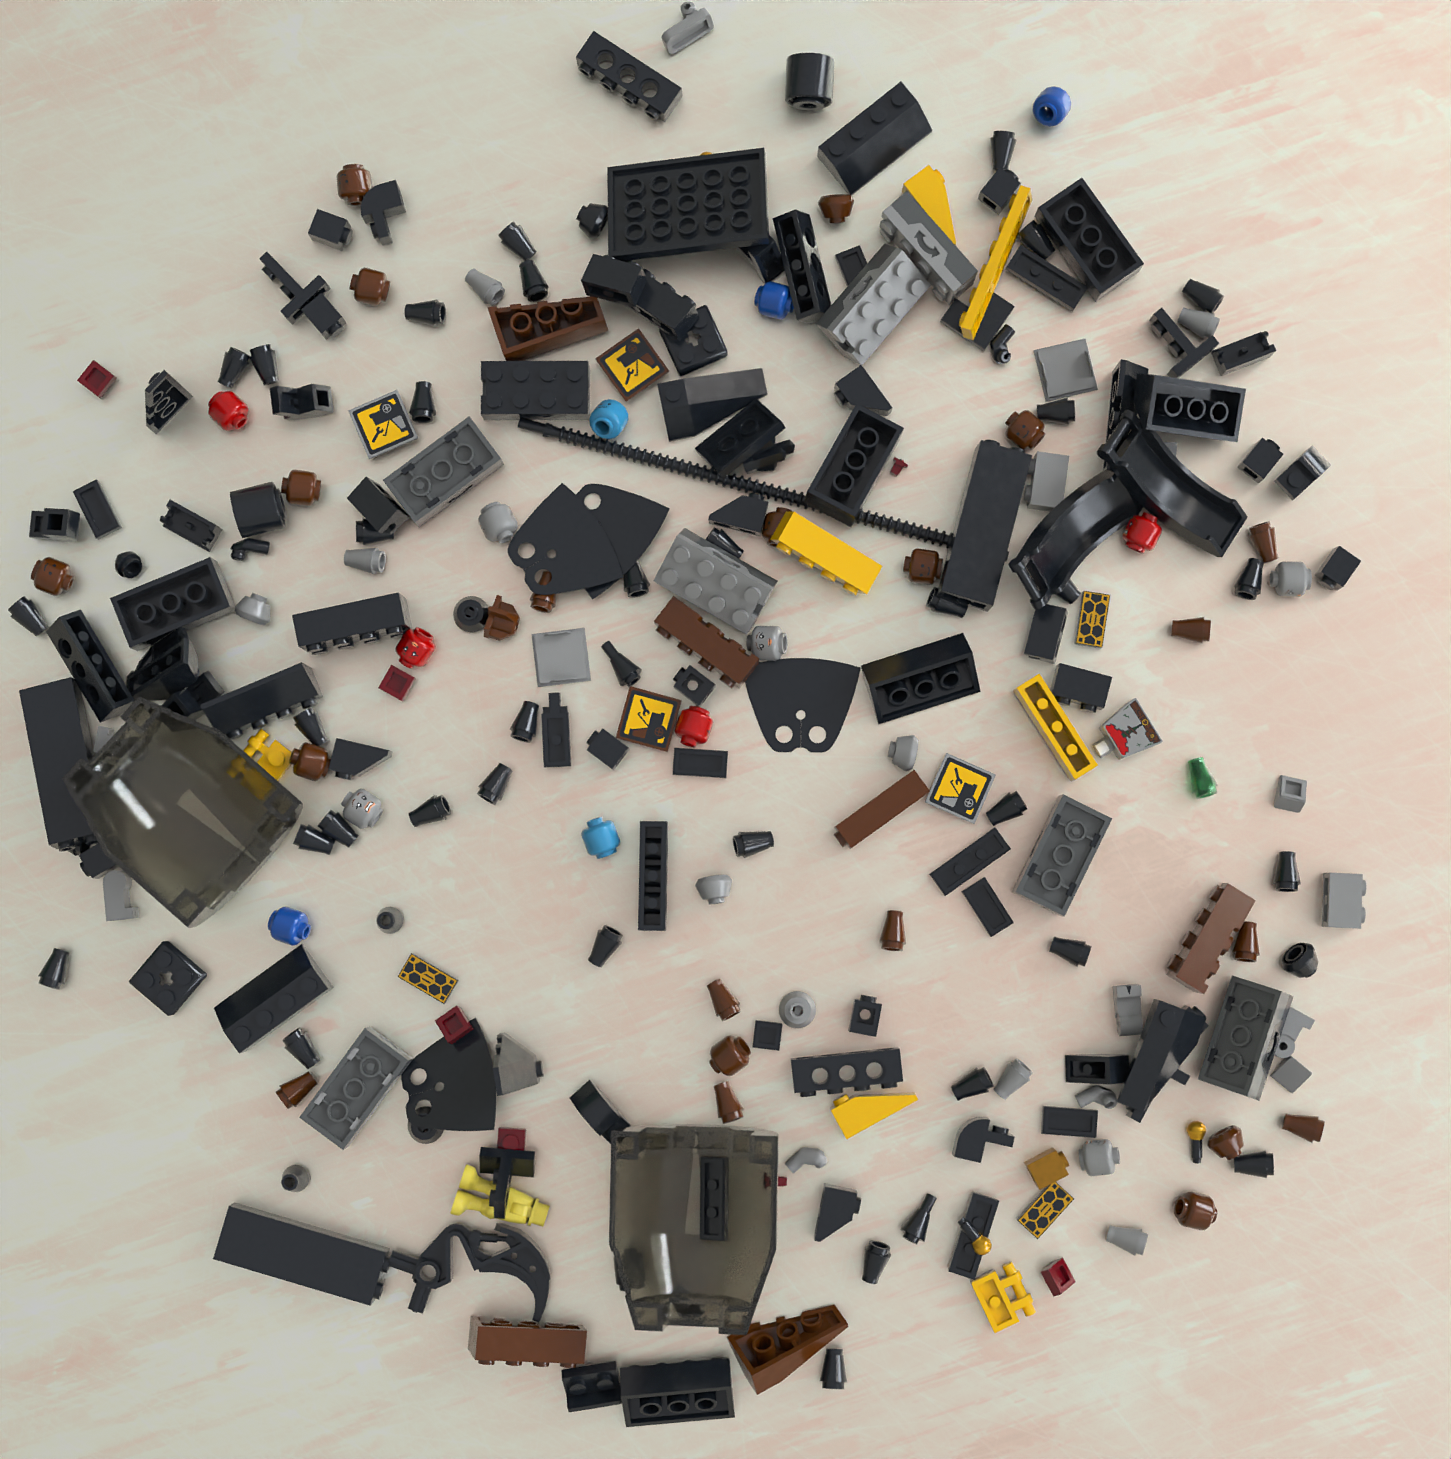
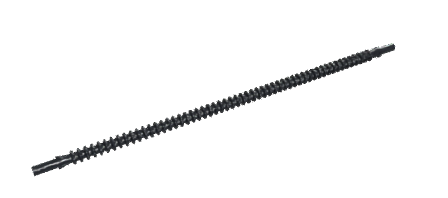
[518,418,1009,562]

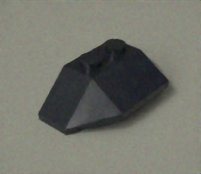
[126,627,199,702]

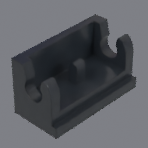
[1211,331,1276,376]
[347,477,410,535]
[160,499,223,552]
[1024,604,1068,664]

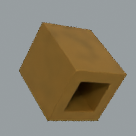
[1024,1147,1070,1190]

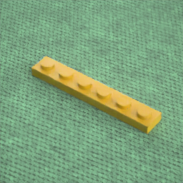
[959,185,1032,340]

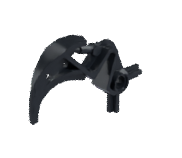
[389,1223,551,1322]

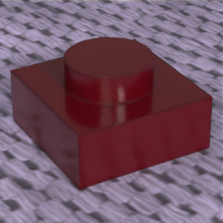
[77,360,117,399]
[378,665,416,702]
[435,1005,473,1045]
[497,1127,526,1151]
[1041,1258,1076,1297]

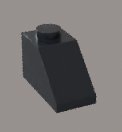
[833,365,893,416]
[708,493,769,537]
[329,738,392,780]
[1065,1054,1129,1085]
[814,1183,861,1242]

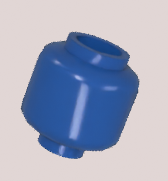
[1033,86,1071,127]
[754,281,794,320]
[268,907,311,946]

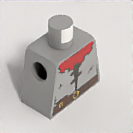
[1092,698,1163,759]

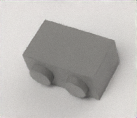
[1024,451,1069,512]
[1322,873,1366,929]

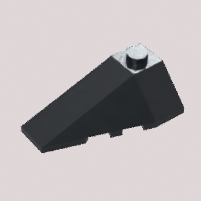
[1117,999,1206,1112]

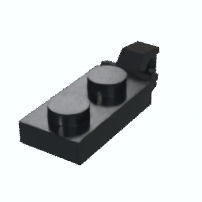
[541,692,571,768]

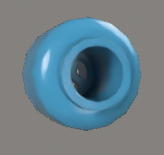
[589,399,628,439]
[581,817,620,859]

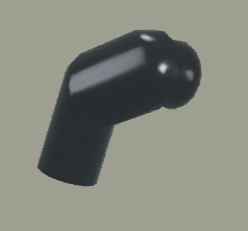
[990,324,1015,364]
[231,538,270,561]

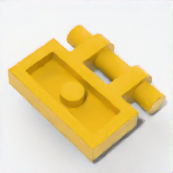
[227,728,292,799]
[970,1262,1036,1333]

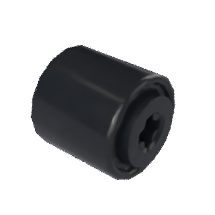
[785,53,834,110]
[230,482,287,538]

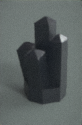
[743,437,795,474]

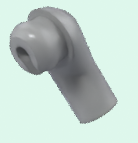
[1075,1085,1117,1109]

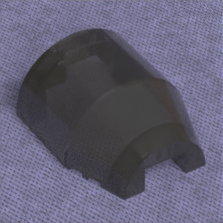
[62,697,303,928]
[609,1124,779,1335]

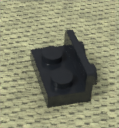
[561,1361,622,1412]

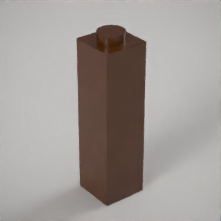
[833,770,930,849]

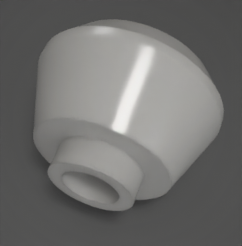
[235,593,270,626]
[888,735,918,771]
[695,875,732,905]
[779,991,816,1028]

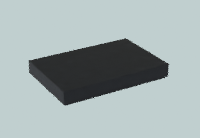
[695,398,786,479]

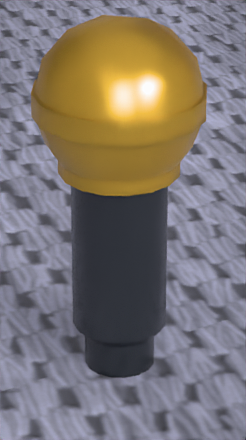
[1187,1121,1206,1164]
[958,1217,992,1255]

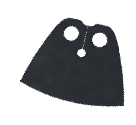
[508,483,623,595]
[576,484,670,599]
[745,658,861,752]
[401,1018,496,1131]

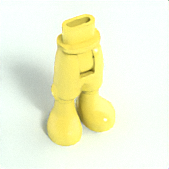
[450,1164,550,1227]

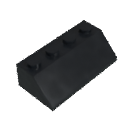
[817,81,932,196]
[1133,373,1246,442]
[861,633,981,724]
[200,662,323,740]
[214,944,334,1053]
[620,1358,735,1427]

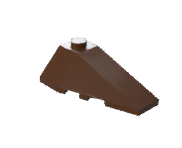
[727,1304,849,1395]

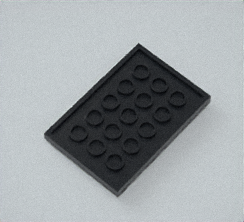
[607,147,769,261]

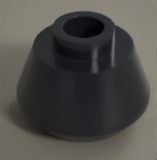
[576,203,608,239]
[453,596,488,633]
[1282,943,1318,978]
[407,1106,444,1144]

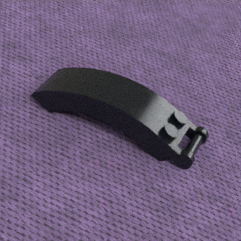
[1097,410,1248,557]
[1008,468,1143,609]

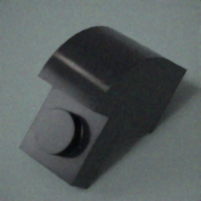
[361,180,406,246]
[270,384,333,420]
[1274,445,1331,501]
[29,508,80,542]
[158,671,225,730]
[570,1080,631,1144]
[952,1117,1015,1163]

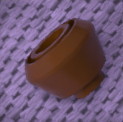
[818,194,854,223]
[1207,1125,1244,1160]

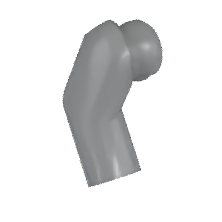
[785,1147,827,1173]

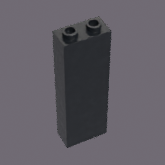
[936,440,1032,612]
[19,677,110,852]
[213,1202,390,1306]

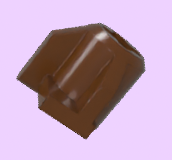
[484,595,520,641]

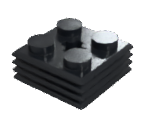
[659,305,728,376]
[129,941,207,1016]

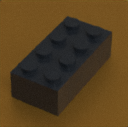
[1034,178,1144,302]
[804,403,904,527]
[110,557,235,651]
[292,592,412,655]

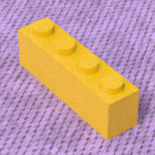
[770,511,882,596]
[1013,673,1098,781]

